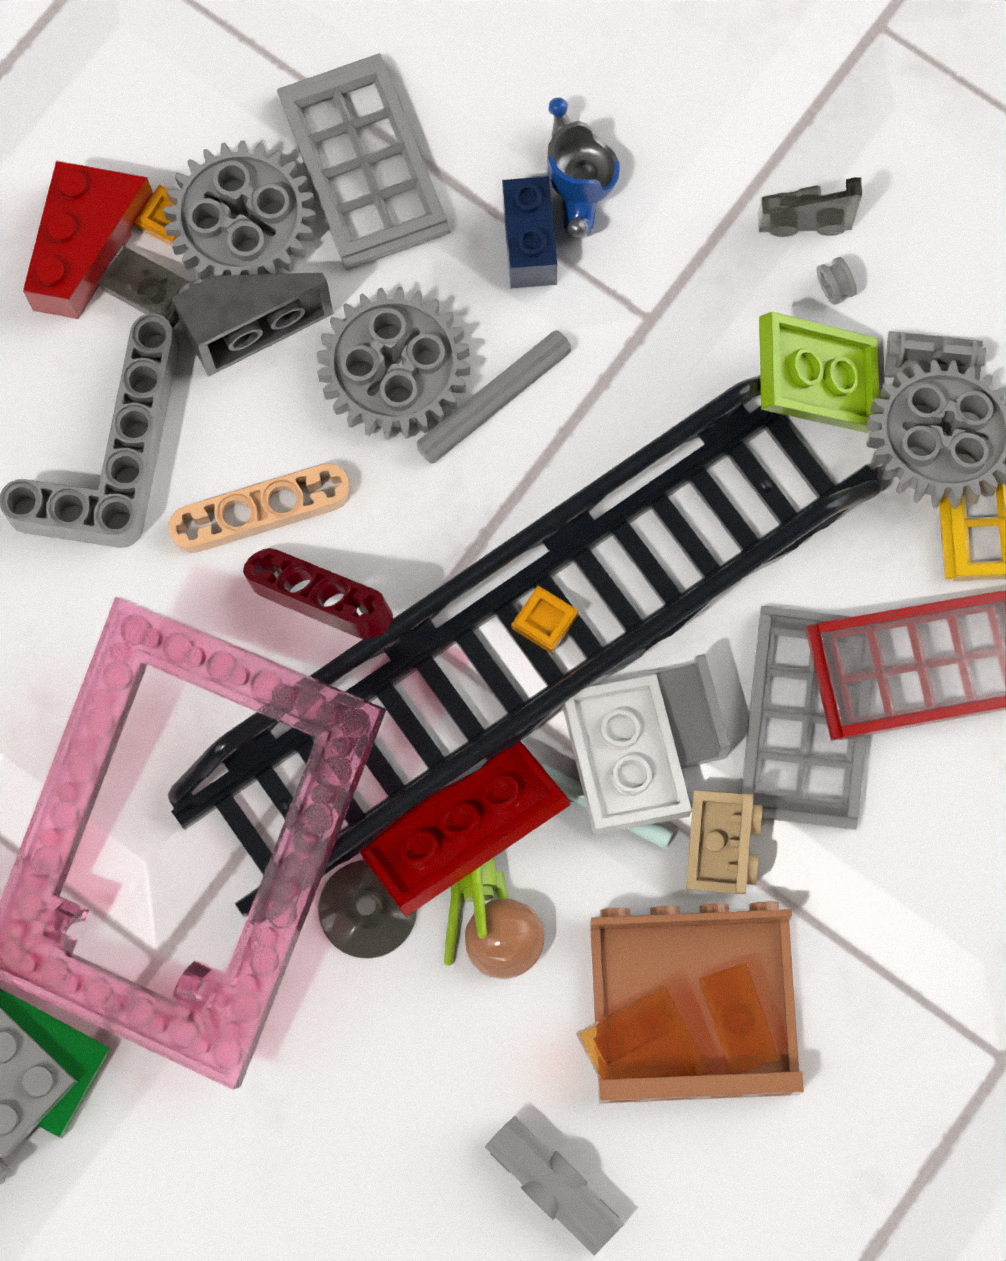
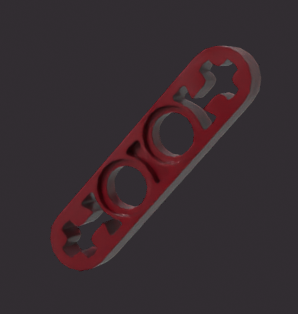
[243,548,393,639]

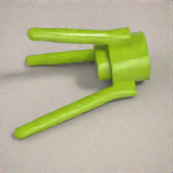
[444,858,509,966]

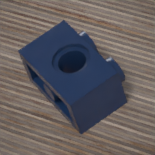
[502,176,558,289]

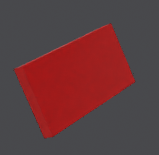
[360,741,570,917]

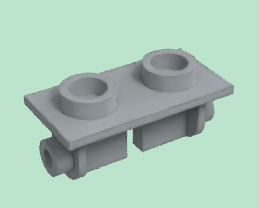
[884,331,986,381]

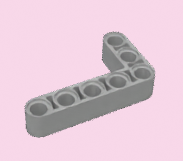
[0,313,178,548]

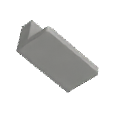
[655,654,730,769]

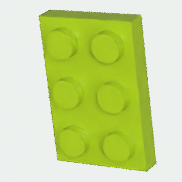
[759,312,879,433]

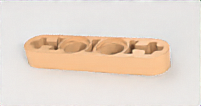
[168,464,350,553]

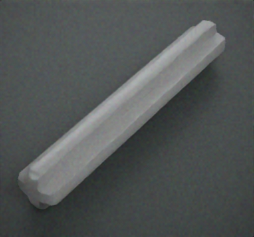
[417,330,571,463]

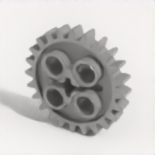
[163,141,317,279]
[317,287,470,440]
[866,360,1006,509]

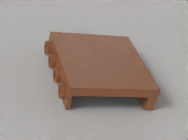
[590,901,804,1104]

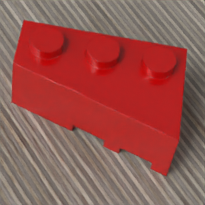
[23,161,153,319]

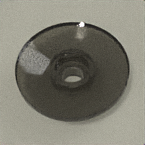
[318,860,417,959]

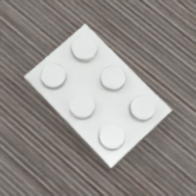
[562,674,692,835]

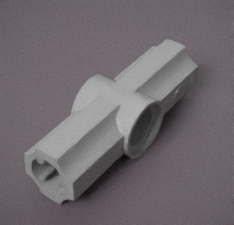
[485,1116,624,1256]

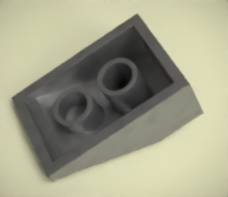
[172,273,334,377]

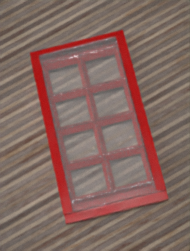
[805,591,1006,741]

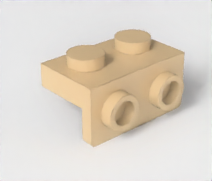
[686,790,762,894]

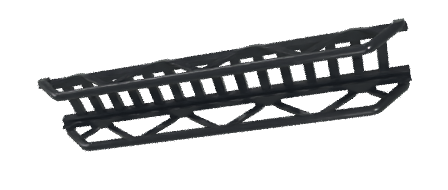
[168,375,882,925]

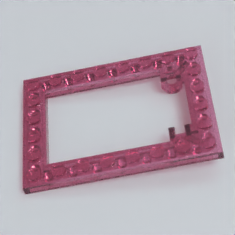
[0,597,387,1090]

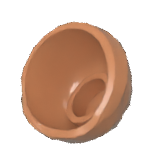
[465,899,545,979]

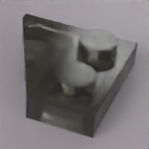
[758,177,862,237]

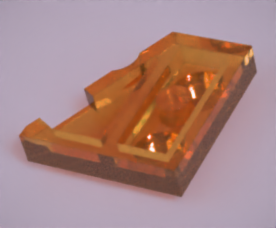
[576,985,712,1080]

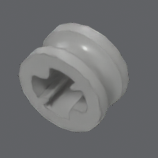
[816,257,857,305]

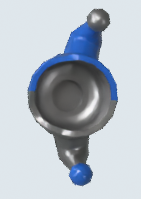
[547,97,620,239]

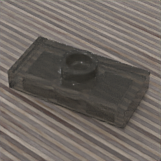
[97,246,190,329]

